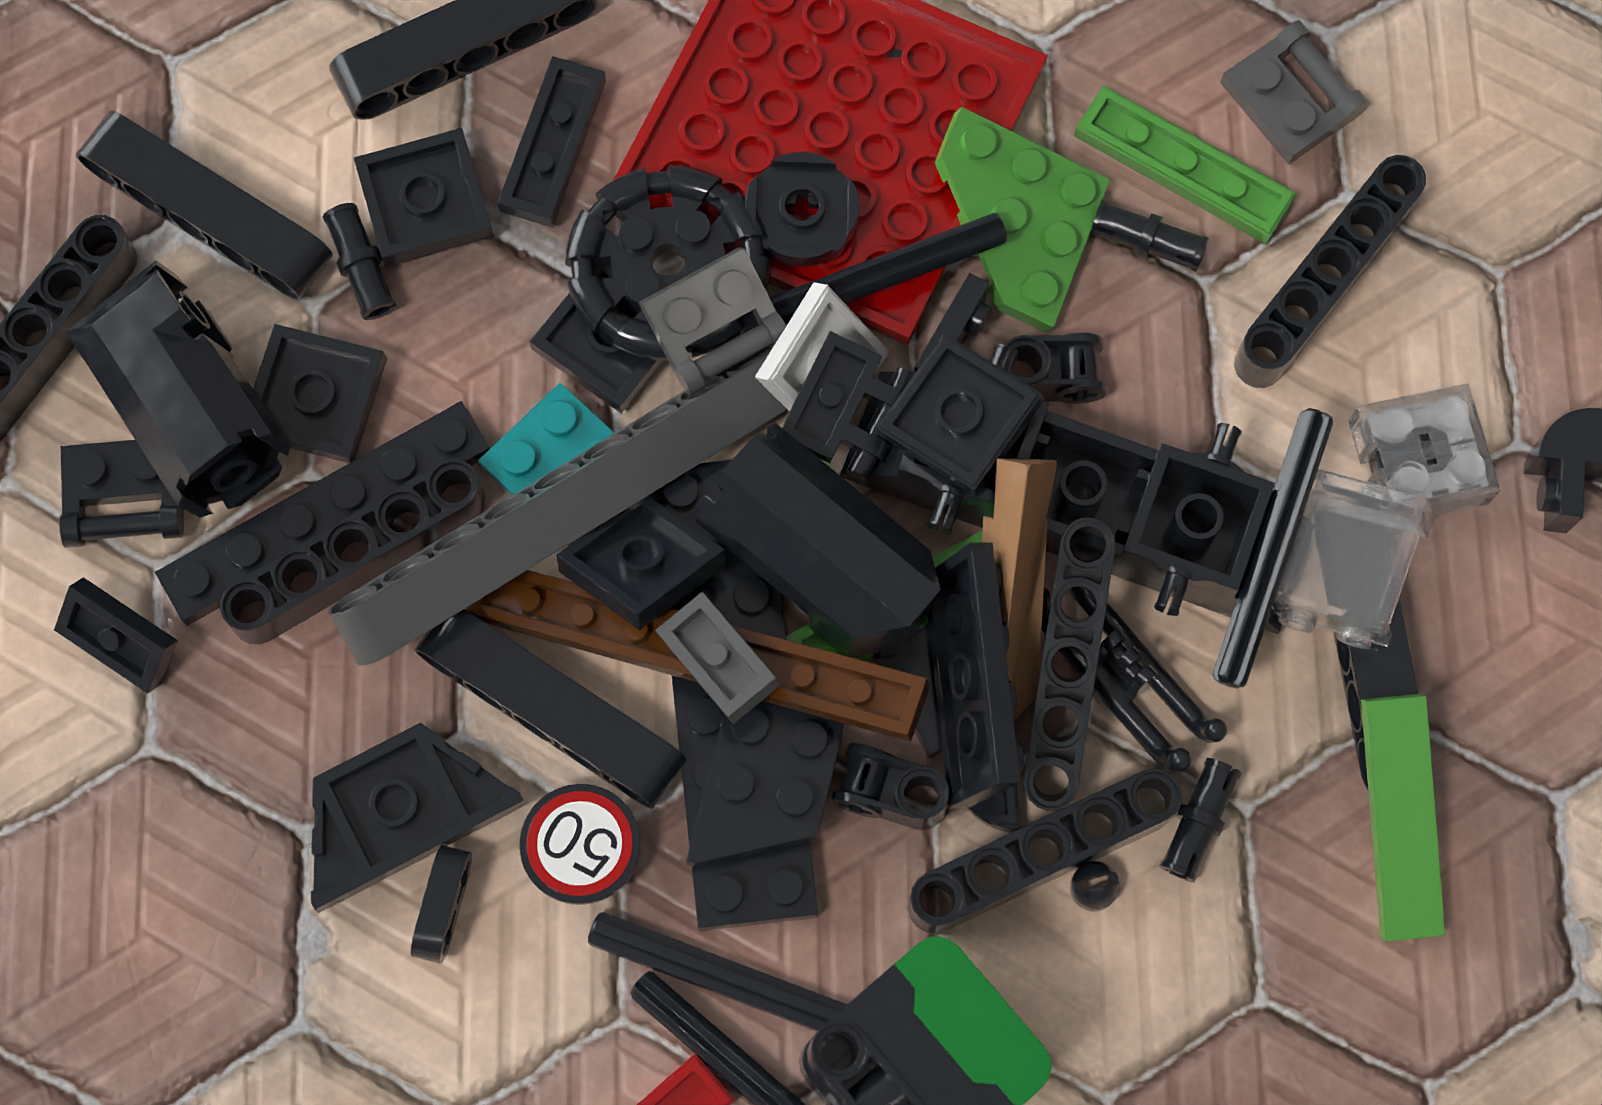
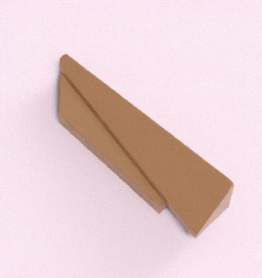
[982,459,1057,721]

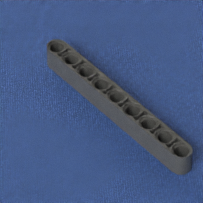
[328,347,787,666]

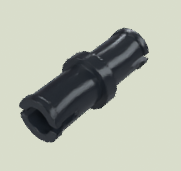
[1090,201,1209,272]
[322,203,397,320]
[1159,758,1242,883]

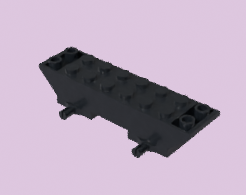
[840,344,1315,634]

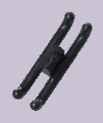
[1041,557,1227,773]

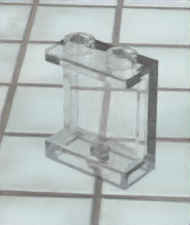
[1272,469,1434,649]

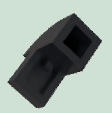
[1523,408,1602,533]

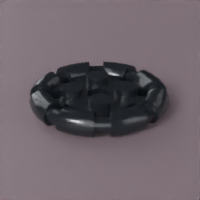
[565,165,772,361]

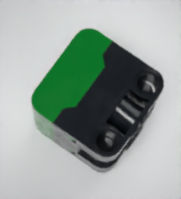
[799,936,1052,1105]

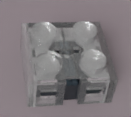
[1348,383,1501,526]

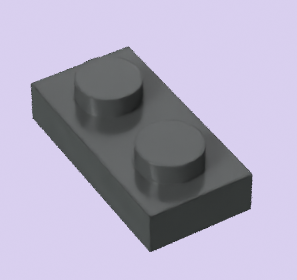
[655,592,780,724]

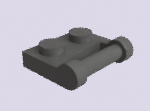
[1220,20,1370,165]
[638,248,786,396]

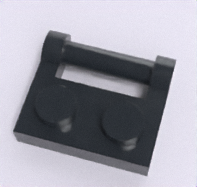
[59,440,184,548]

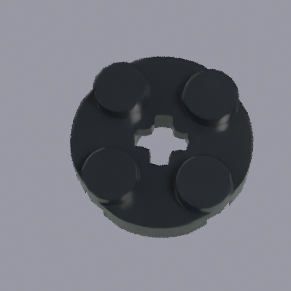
[745,152,859,266]

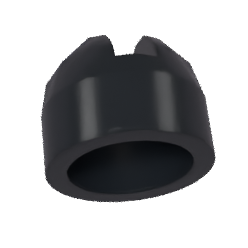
[1070,861,1120,911]

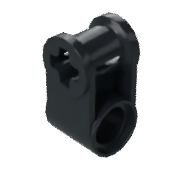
[999,332,1106,404]
[830,743,949,830]

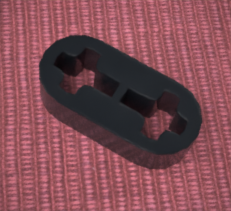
[411,845,472,964]

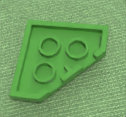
[935,107,1110,333]

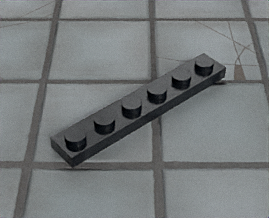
[155,401,490,626]

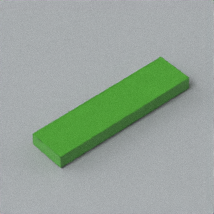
[1074,85,1297,245]
[1361,694,1445,942]

